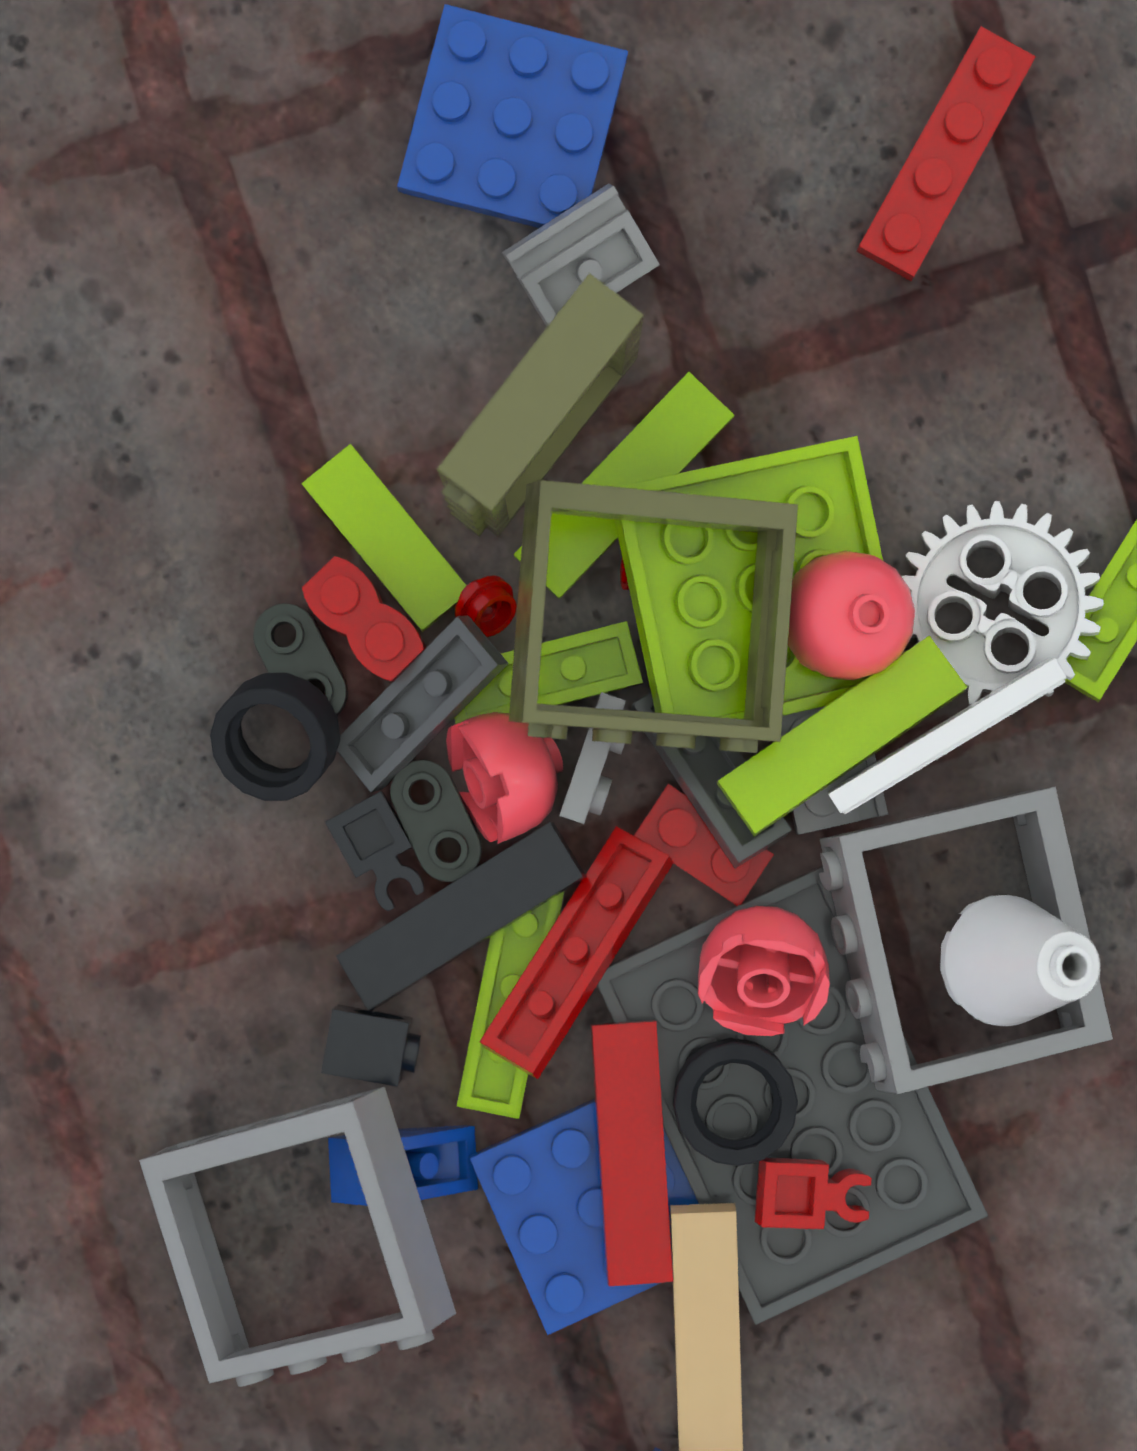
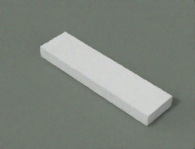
[828,658,1067,814]

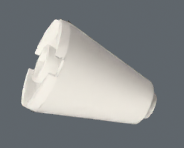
[940,895,1100,1026]

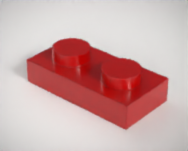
[633,784,774,906]

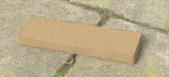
[670,1203,743,1451]

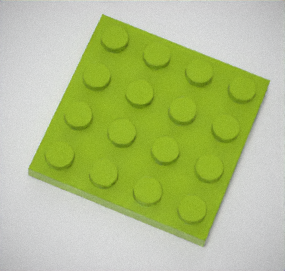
[614,436,883,719]

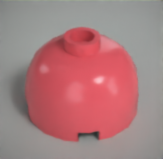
[788,551,915,680]
[446,712,563,844]
[698,906,830,1036]

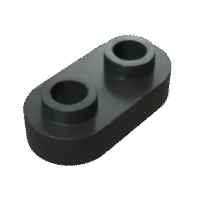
[253,604,348,716]
[390,760,482,882]

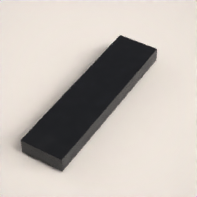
[336,822,587,1011]

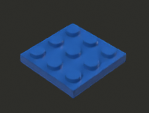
[397,4,628,228]
[469,1099,699,1335]

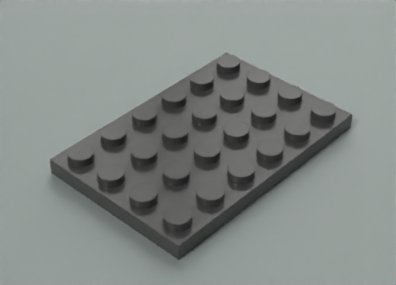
[597,866,988,1325]

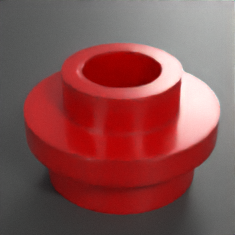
[455,575,517,637]

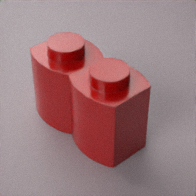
[302,556,426,683]

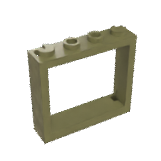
[437,273,644,537]
[509,480,798,753]

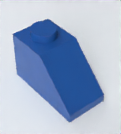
[328,1125,478,1206]

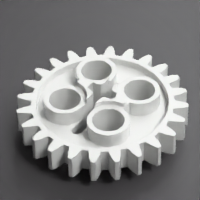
[901,501,1103,706]

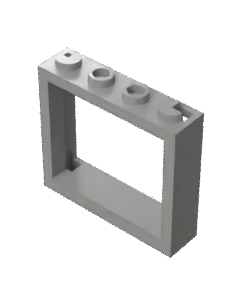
[819,787,1113,1094]
[139,1086,456,1387]

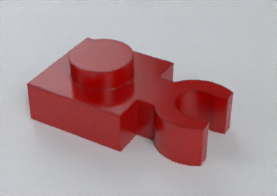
[755,1158,872,1229]

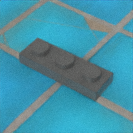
[337,615,509,792]
[630,693,792,868]

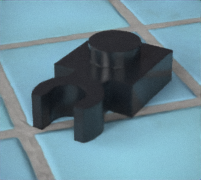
[325,791,425,911]

